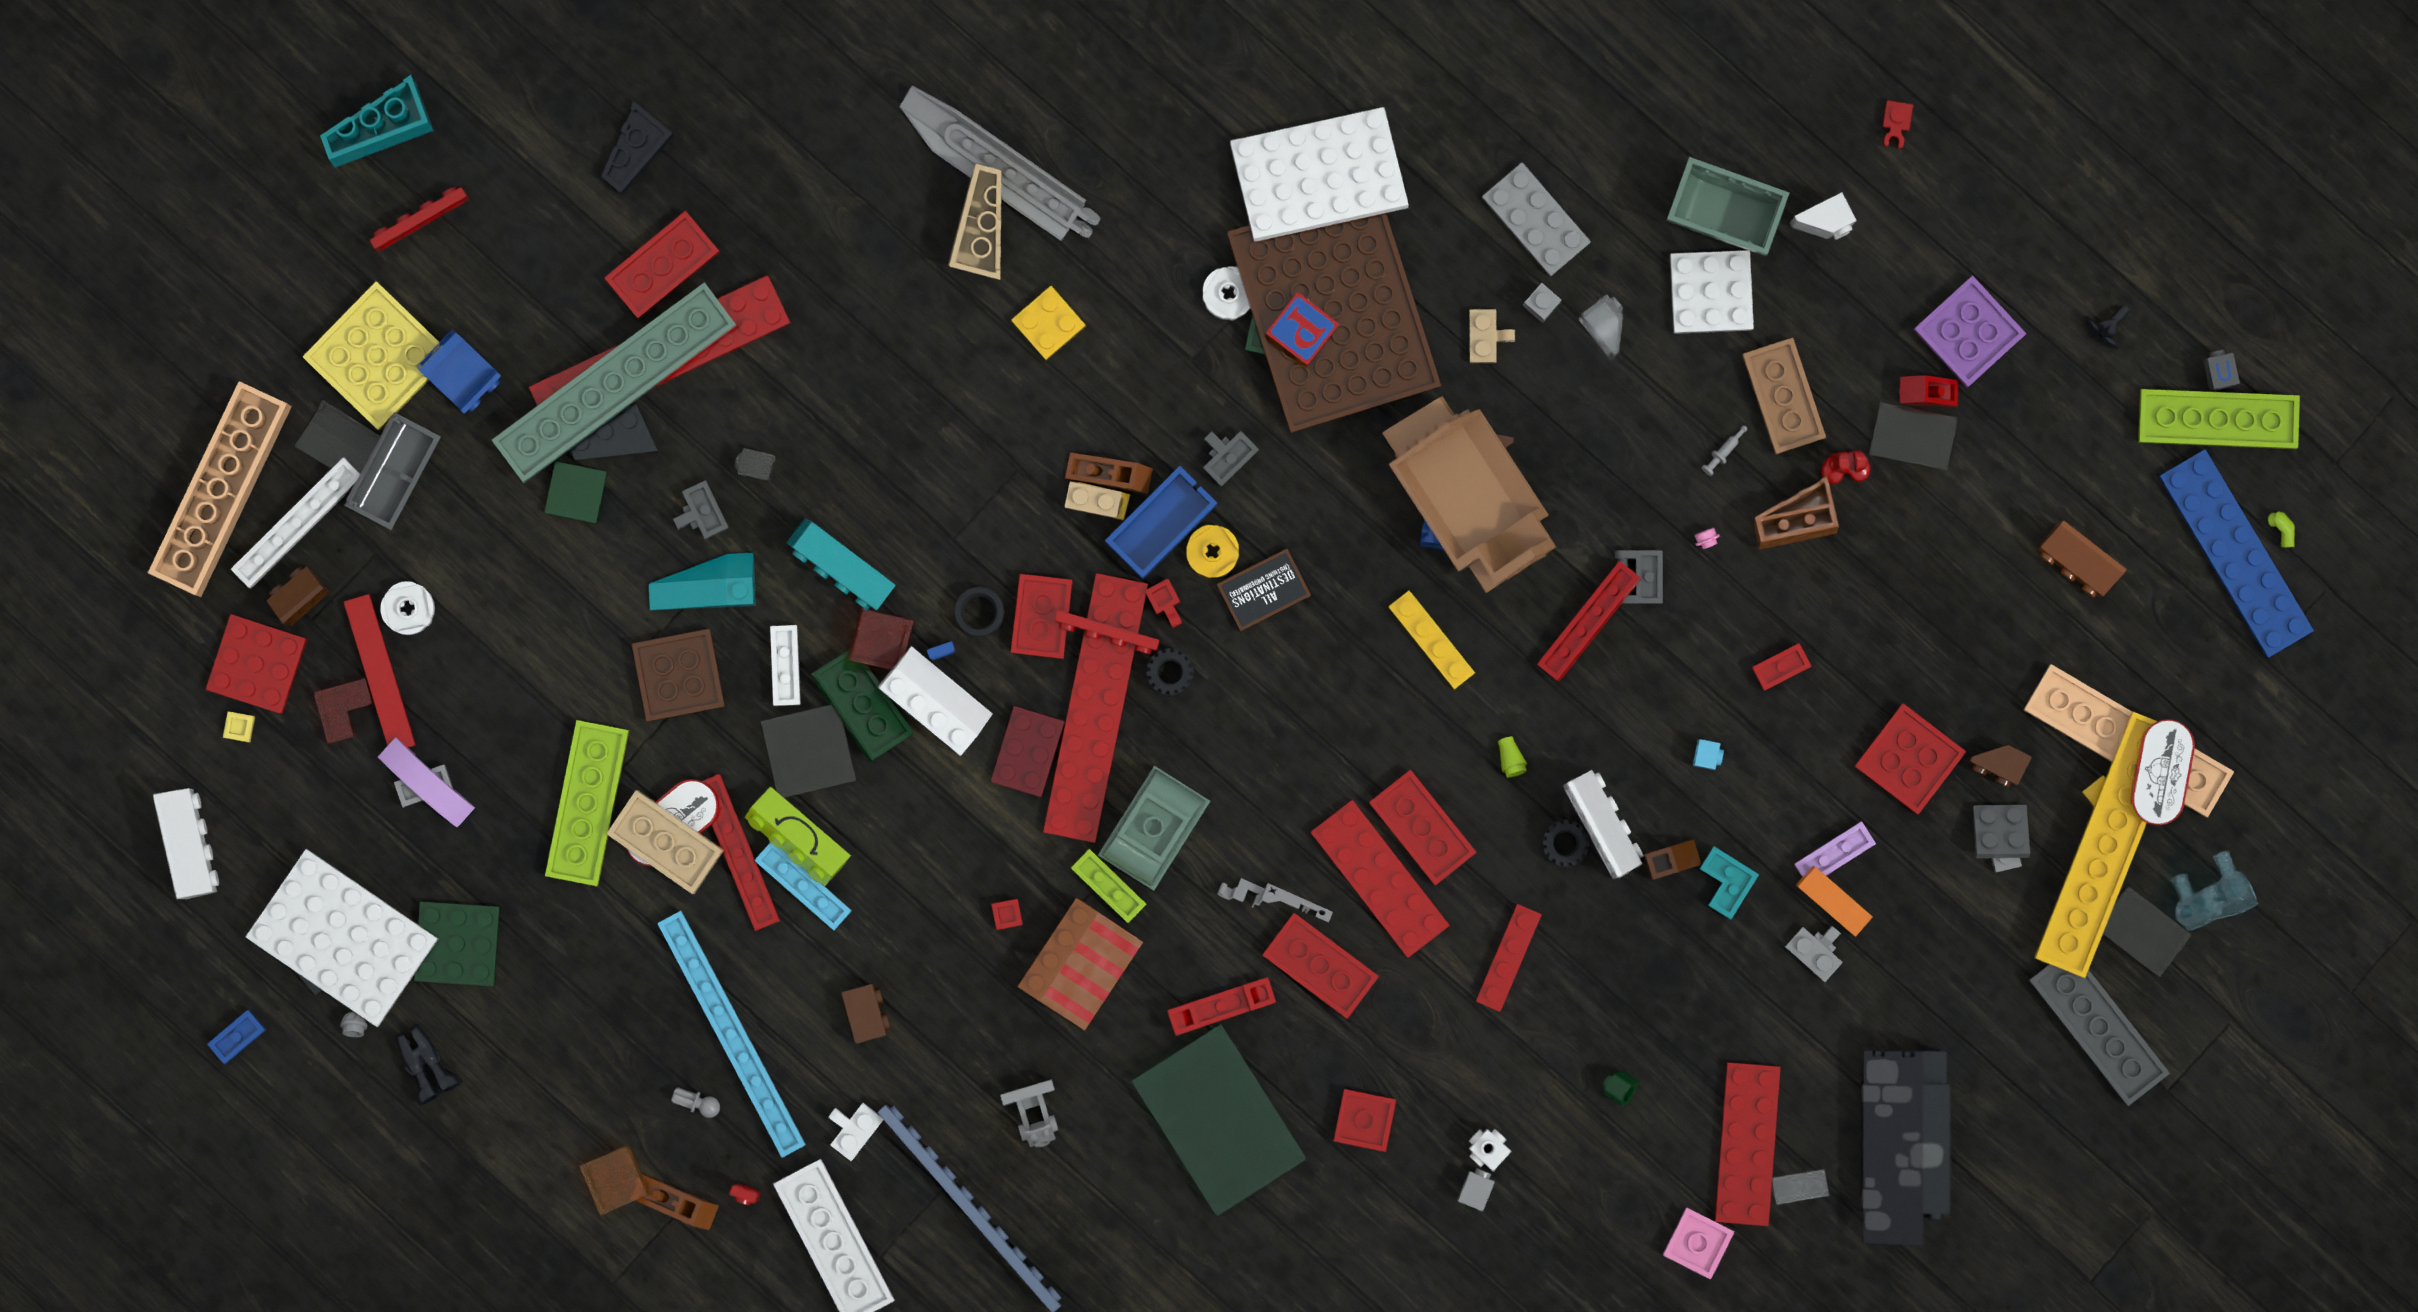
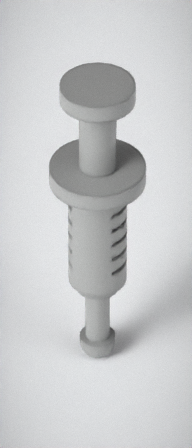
[1701,426,1747,476]

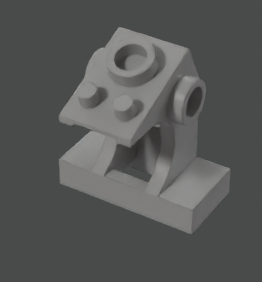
[1000,1080,1058,1147]

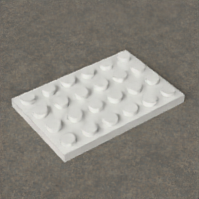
[1230,107,1408,242]
[246,849,438,1027]

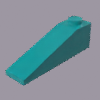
[649,553,756,610]

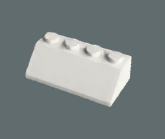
[878,646,992,756]
[153,788,219,899]

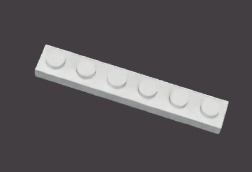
[231,457,360,588]

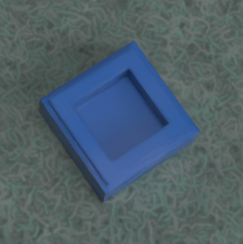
[927,641,956,661]

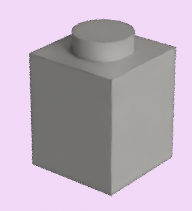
[1523,283,1561,323]
[1457,1168,1495,1211]

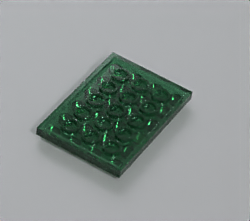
[1132,1024,1306,1216]

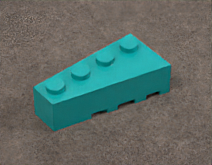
[320,75,433,168]

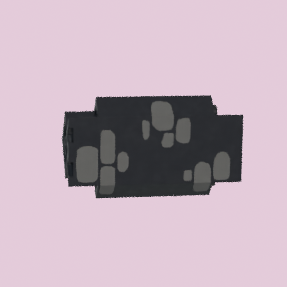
[1860,1051,1950,1246]

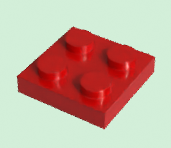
[1334,1089,1396,1152]

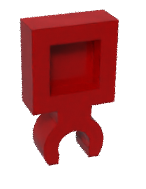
[1882,101,1913,149]

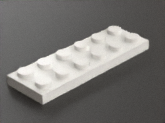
[773,1159,895,1312]

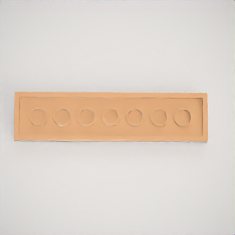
[2023,664,2234,817]

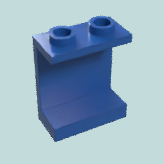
[416,329,501,414]

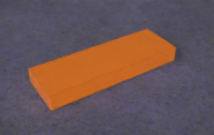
[1796,865,1873,937]

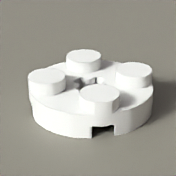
[1203,267,1250,320]
[381,582,435,635]

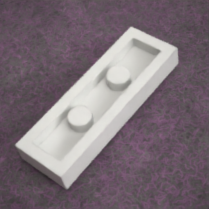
[770,625,801,706]

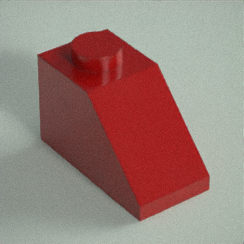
[1899,375,1958,407]

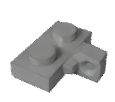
[1785,926,1843,982]

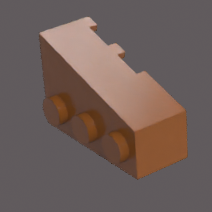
[1753,476,1839,550]

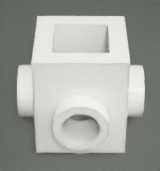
[1469,1129,1511,1171]

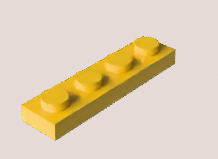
[1388,591,1475,689]

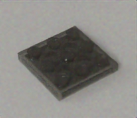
[761,705,857,798]

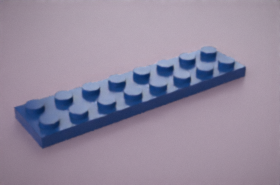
[2159,449,2314,658]

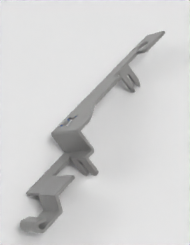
[1218,878,1333,922]

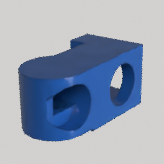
[1419,520,1444,550]

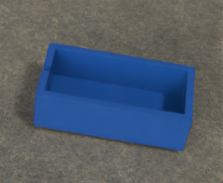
[1105,466,1217,580]

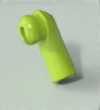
[2268,511,2295,548]

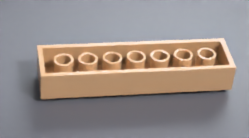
[148,381,292,597]

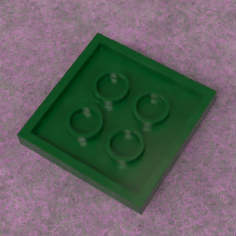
[414,902,500,986]

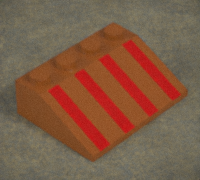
[1018,898,1143,1030]

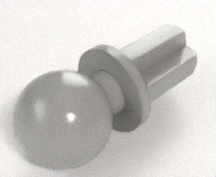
[672,1087,720,1118]

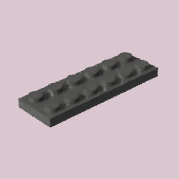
[2029,964,2170,1106]

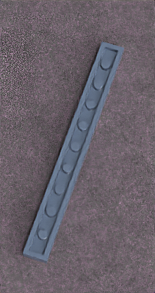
[878,1105,1061,1312]

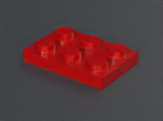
[1011,574,1073,659]

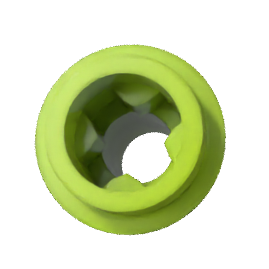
[1498,736,1527,778]

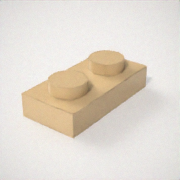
[1065,481,1122,519]

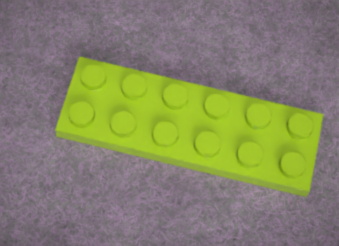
[2138,389,2300,449]
[545,720,629,886]

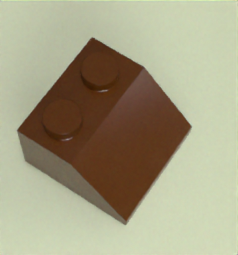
[267,566,331,626]

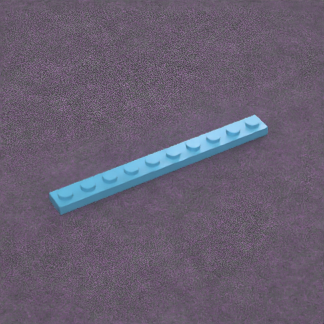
[657,911,806,1157]

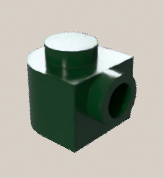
[1603,1070,1640,1106]

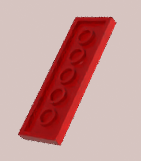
[1310,800,1450,958]
[1715,1062,1780,1226]

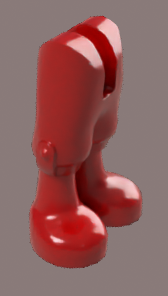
[1821,451,1871,485]

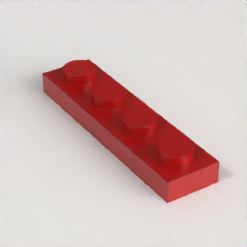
[370,187,470,252]
[1055,610,1160,655]
[1476,904,1542,1012]

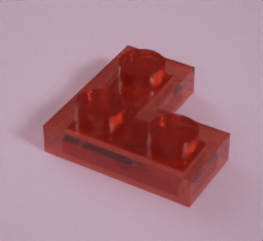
[314,678,373,744]

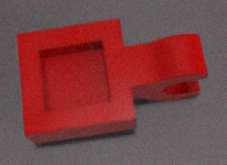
[1145,579,1182,628]

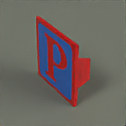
[1265,292,1339,366]

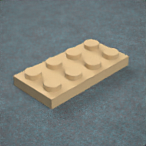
[607,790,724,894]

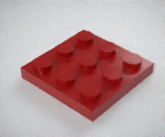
[206,614,307,714]
[1854,703,1966,815]

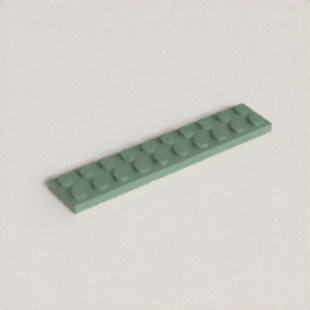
[492,282,737,483]

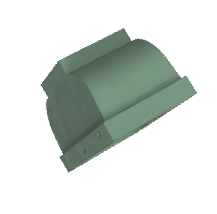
[1666,157,1789,256]
[1098,766,1210,891]

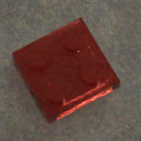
[848,608,913,670]

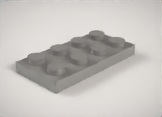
[1482,163,1591,277]

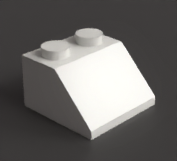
[1790,193,1856,240]

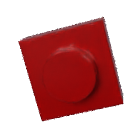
[992,899,1023,930]

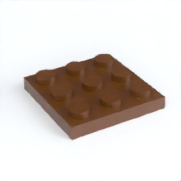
[632,629,725,722]

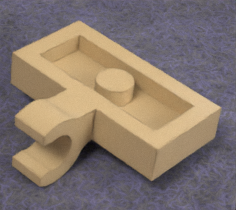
[1470,309,1515,363]

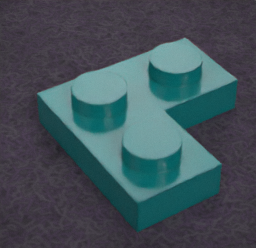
[1700,846,1759,920]

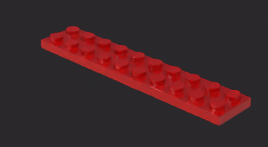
[529,275,791,406]
[1043,573,1148,843]

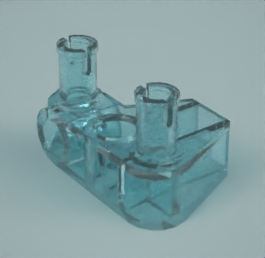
[2171,851,2259,930]

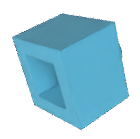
[1693,739,1724,770]

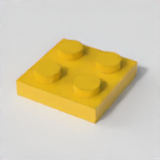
[1011,286,1086,360]

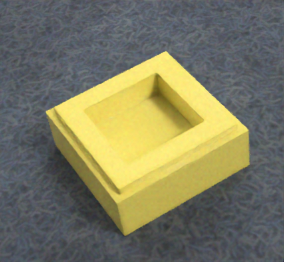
[223,712,255,742]

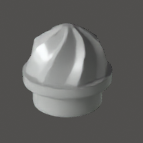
[340,1011,367,1037]

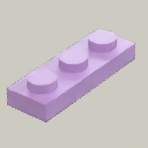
[1794,821,1876,877]

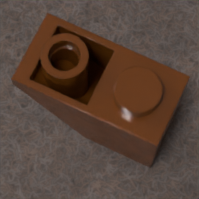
[1967,745,2032,788]
[1643,839,1702,880]

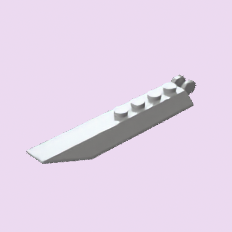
[900,86,1100,241]

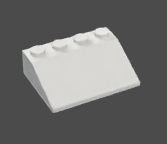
[1563,770,1644,879]

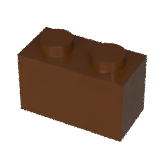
[841,984,891,1044]

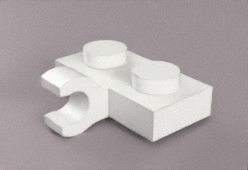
[829,1103,884,1161]

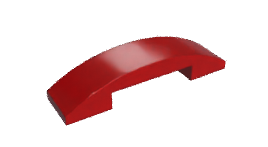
[1167,977,1276,1036]

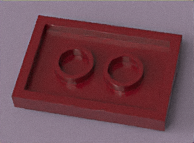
[991,706,1065,797]

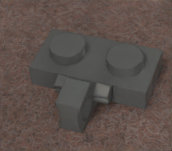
[1203,431,1259,487]
[673,480,729,540]

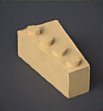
[948,163,1001,280]

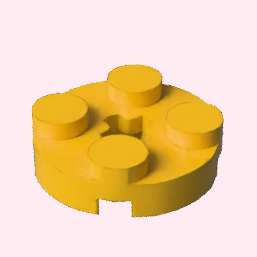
[1187,525,1239,578]

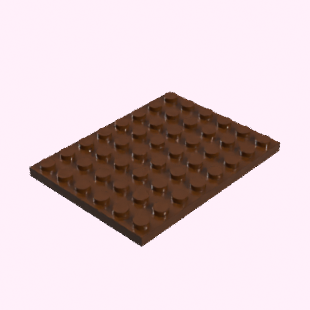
[1226,213,1441,434]

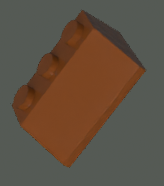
[2037,521,2127,598]

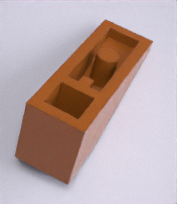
[1065,452,1153,494]
[631,1174,719,1230]

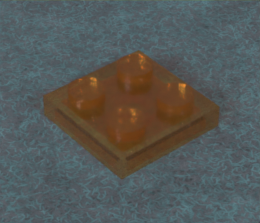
[580,1145,650,1215]

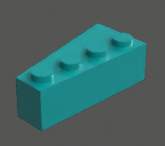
[787,518,896,610]

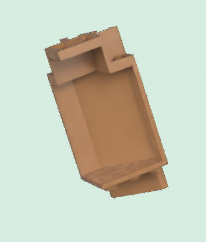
[1383,396,1556,593]

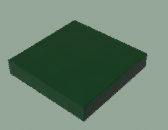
[544,461,608,524]

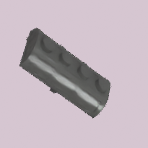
[344,412,441,530]

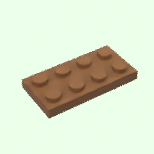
[1742,338,1826,455]

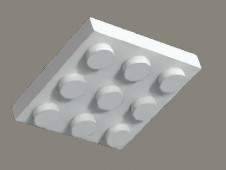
[1670,250,1754,333]

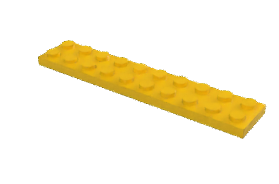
[2034,712,2158,978]

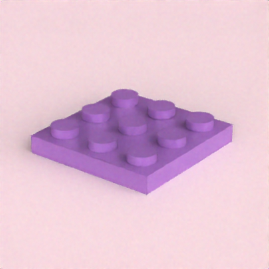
[1914,276,2026,387]

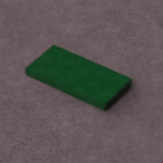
[811,646,914,762]

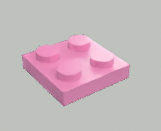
[1663,1207,1734,1279]

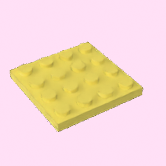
[303,281,439,431]

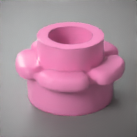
[1694,527,1720,549]

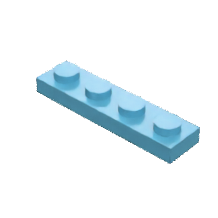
[754,843,852,931]

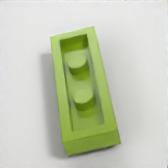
[1071,849,1146,923]

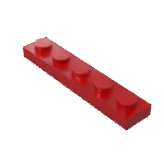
[1537,561,1642,681]

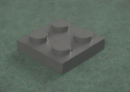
[1972,805,2030,858]

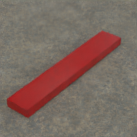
[344,594,416,748]
[702,774,780,931]

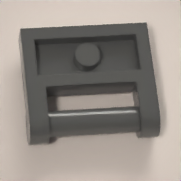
[1614,550,1663,604]

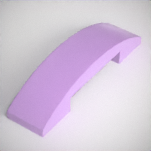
[378,737,475,827]

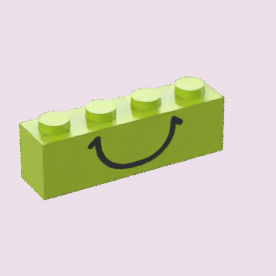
[745,787,851,886]

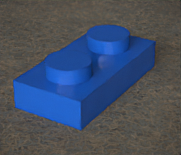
[207,1010,266,1064]

